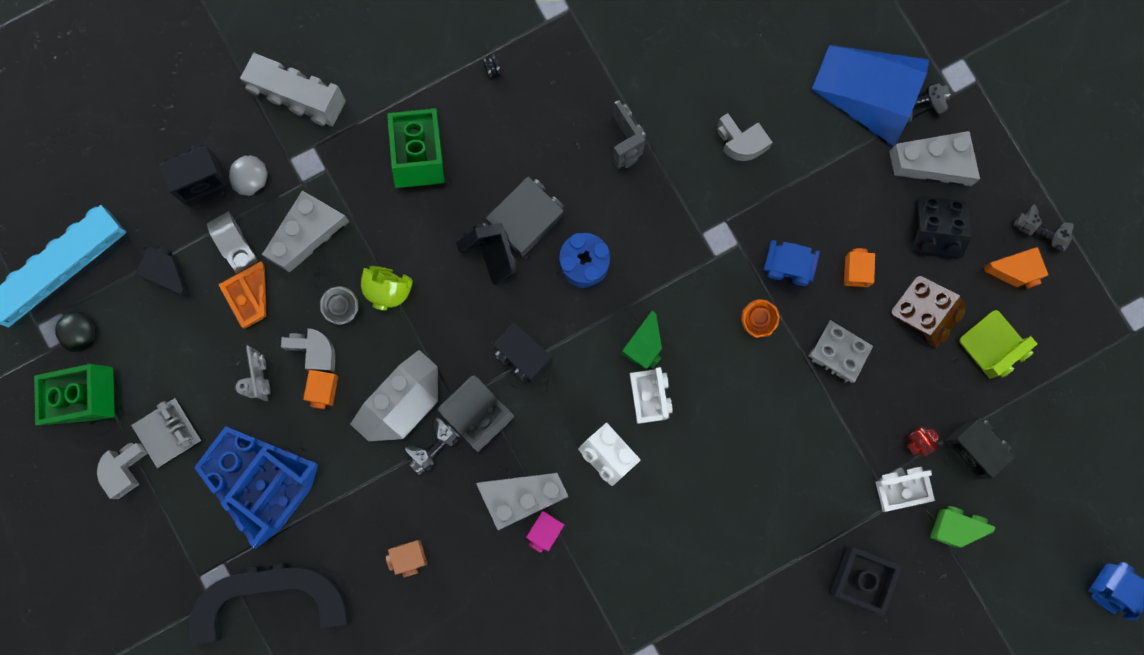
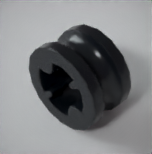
[482,54,501,79]

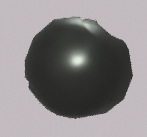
[55,311,95,351]

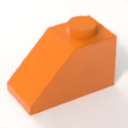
[983,247,1048,289]

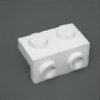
[630,367,672,424]
[578,423,641,486]
[876,467,935,512]

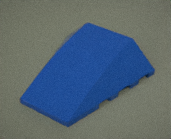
[811,45,929,147]
[194,426,318,549]

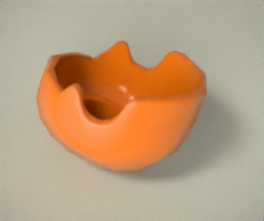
[741,299,780,338]

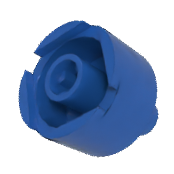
[559,233,610,288]
[764,240,820,286]
[1089,562,1144,621]

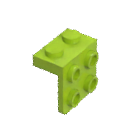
[959,310,1037,379]

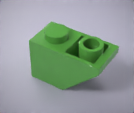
[930,506,995,547]

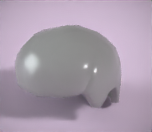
[229,155,268,196]
[320,286,359,325]

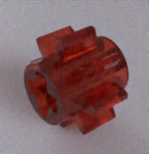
[907,426,940,457]

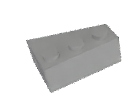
[890,131,980,186]
[262,191,349,272]
[476,473,568,530]

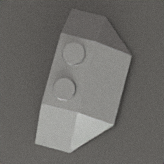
[350,350,438,441]

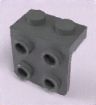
[613,100,646,169]
[438,376,515,452]

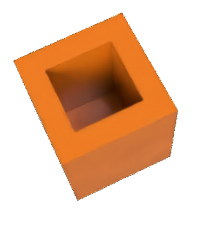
[844,248,875,287]
[303,370,338,409]

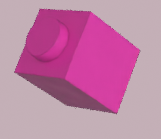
[526,511,564,553]

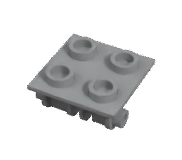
[808,320,873,383]
[236,346,270,402]
[131,398,201,468]

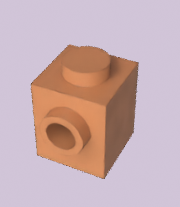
[386,540,428,578]

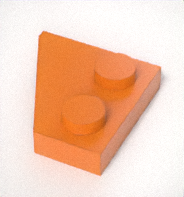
[219,261,266,329]

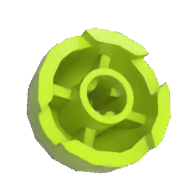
[361,266,413,310]

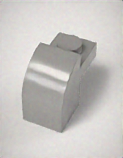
[717,113,773,161]
[207,211,258,274]
[281,328,336,373]
[97,443,148,499]

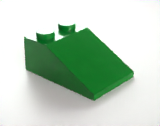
[387,109,445,188]
[34,364,115,426]

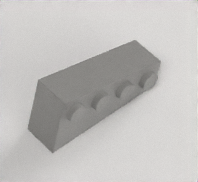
[240,53,346,127]

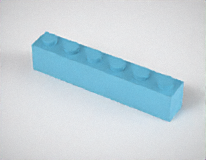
[0,205,127,328]

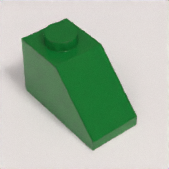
[621,311,662,371]

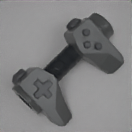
[907,84,950,123]
[1014,205,1074,251]
[405,417,460,475]

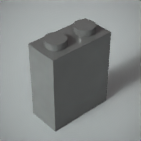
[486,177,564,257]

